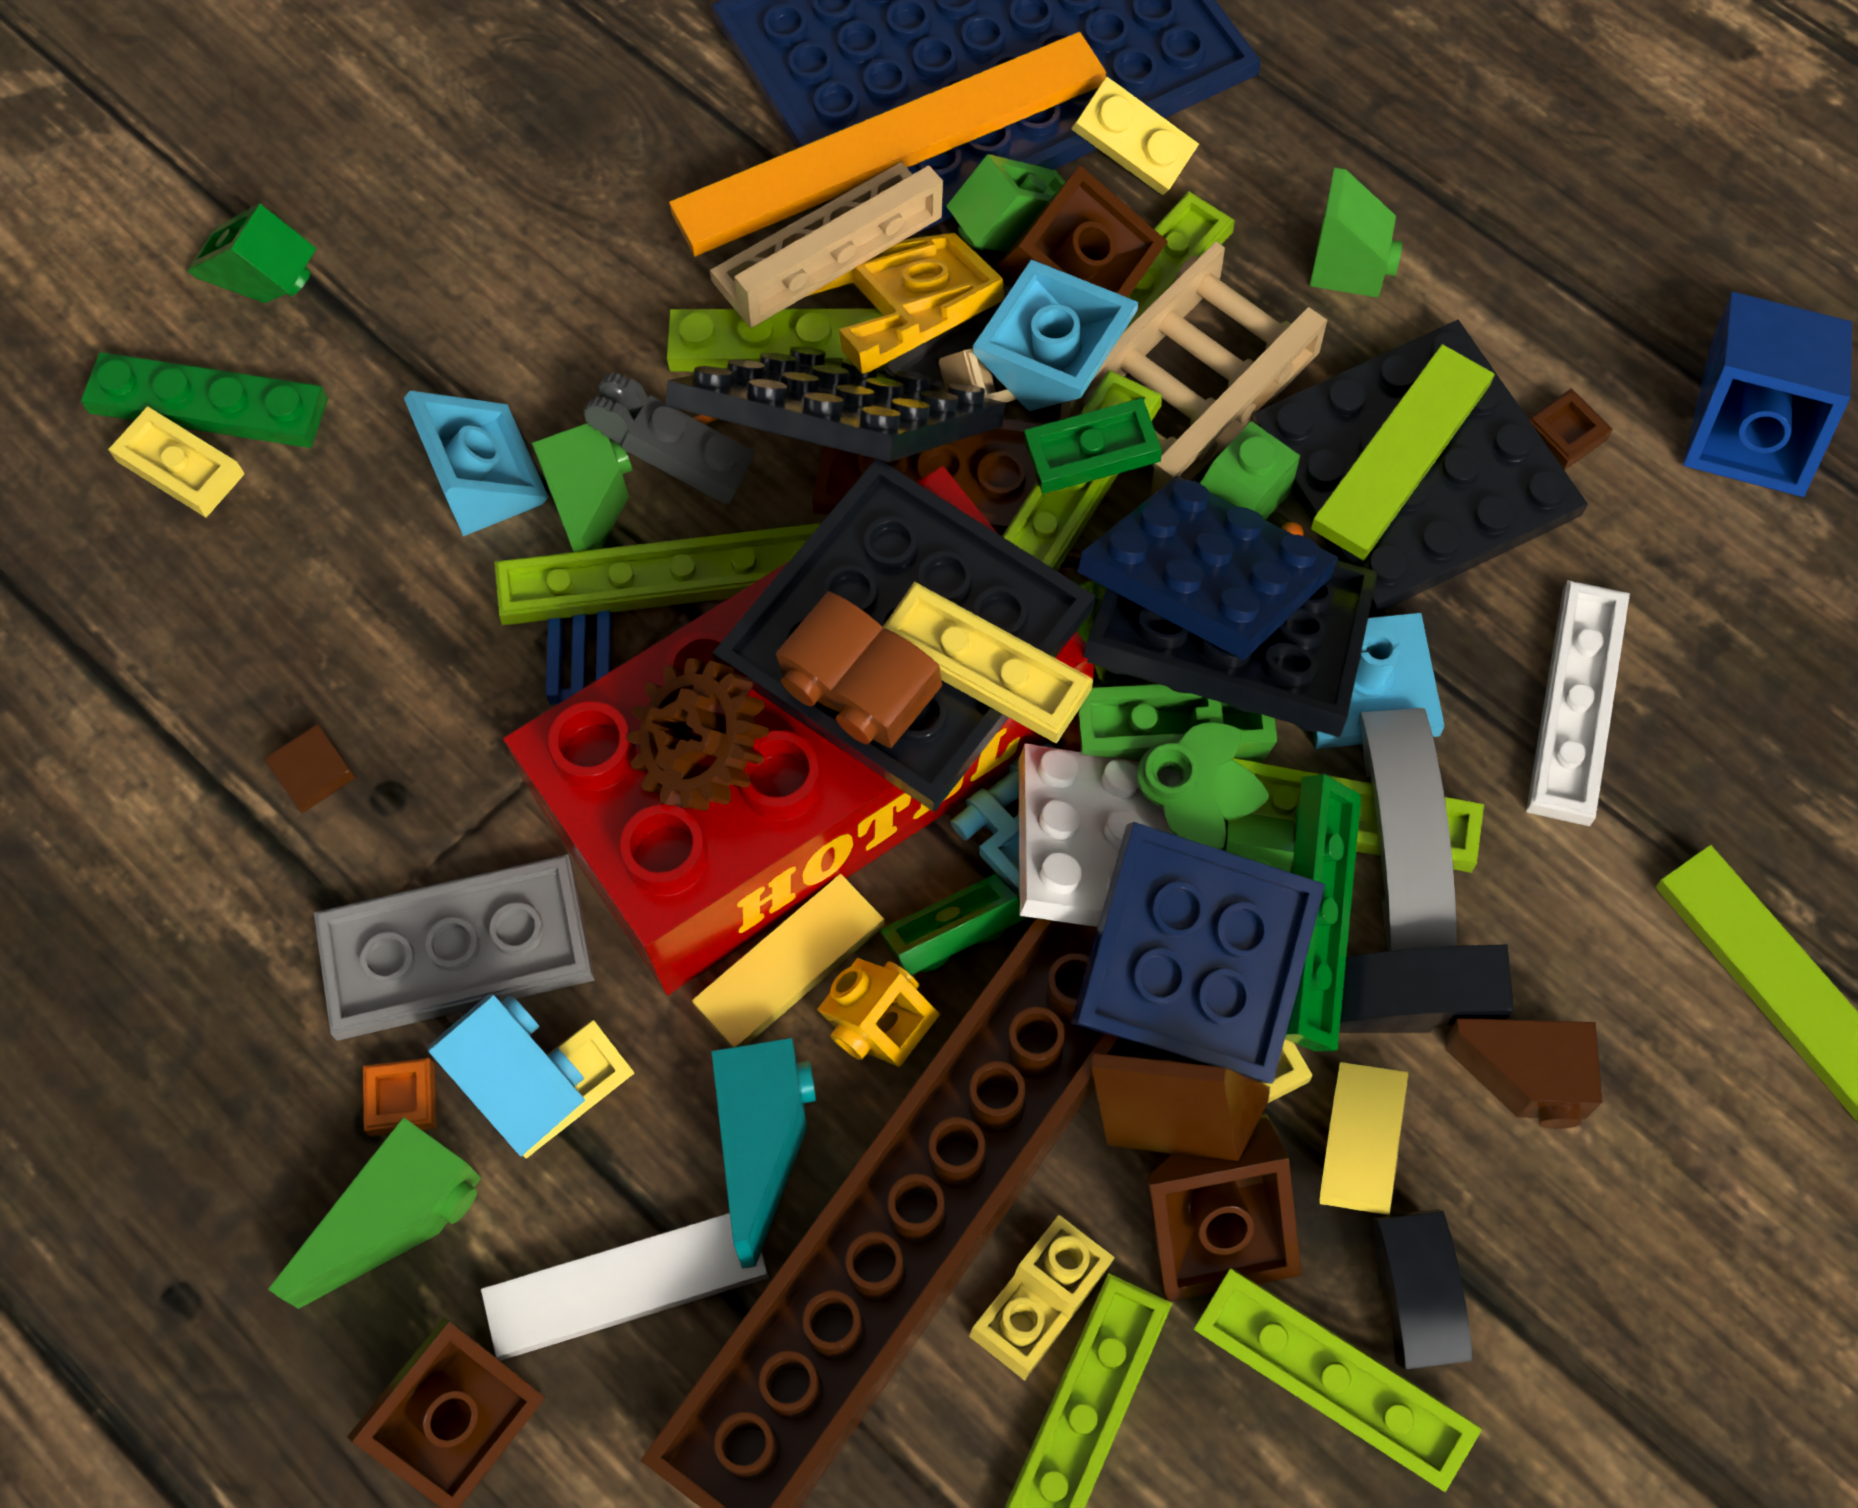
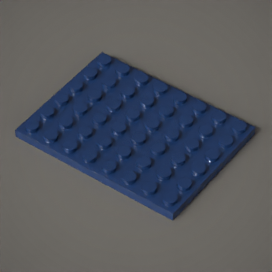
[712,0,1260,237]

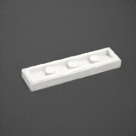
[1526,580,1630,826]
[481,1213,769,1360]

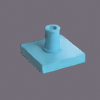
[1312,613,1444,749]

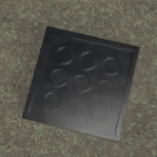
[1251,319,1588,615]
[666,346,1006,462]
[712,459,1096,812]
[1083,502,1378,738]

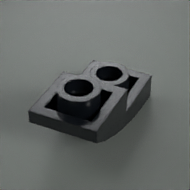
[1373,1209,1473,1370]

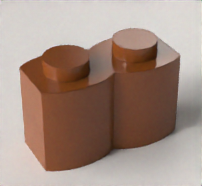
[776,591,942,748]

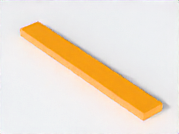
[669,32,1106,257]

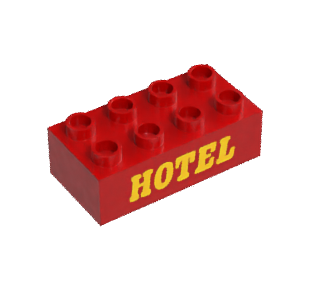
[503,466,1094,996]

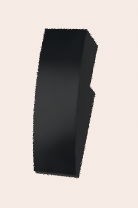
[1339,944,1514,1033]

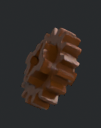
[627,658,769,811]

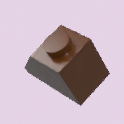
[1445,1019,1602,1129]

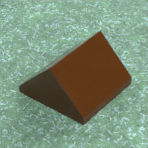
[1091,1053,1270,1162]
[347,1317,545,1508]

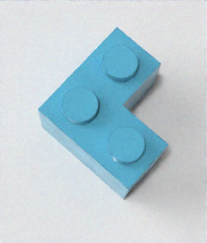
[427,993,585,1157]

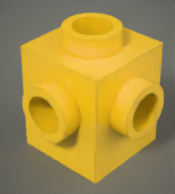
[817,958,940,1067]

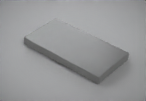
[314,854,595,1041]

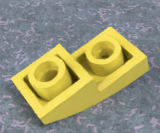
[1320,1062,1408,1215]
[969,1215,1115,1381]

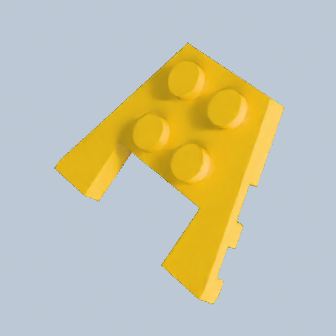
[806,233,1005,374]

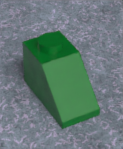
[186,203,317,304]

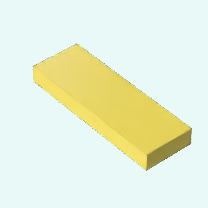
[883,582,1093,744]
[692,874,885,1048]

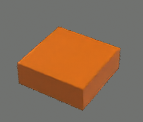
[363,1058,437,1136]

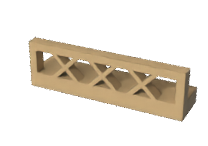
[710,162,943,328]

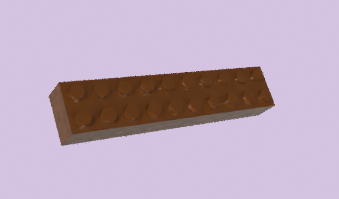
[640,918,1127,1508]

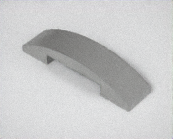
[1359,708,1457,951]

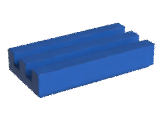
[546,610,613,705]

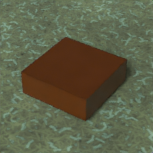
[1528,388,1613,471]
[264,724,355,813]

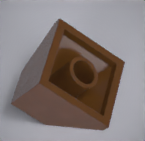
[994,165,1168,298]
[1147,1114,1302,1302]

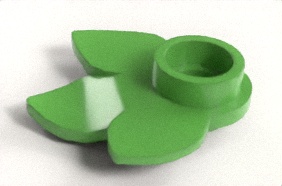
[1137,722,1269,850]

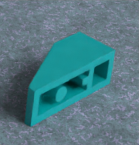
[711,1038,817,1269]

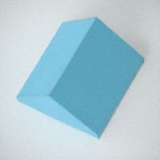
[973,259,1138,412]
[404,391,549,536]

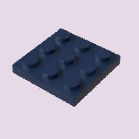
[1077,476,1338,660]
[1071,822,1325,1084]

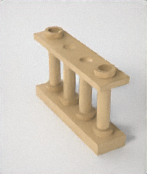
[1060,242,1327,495]

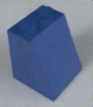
[1683,291,1852,497]

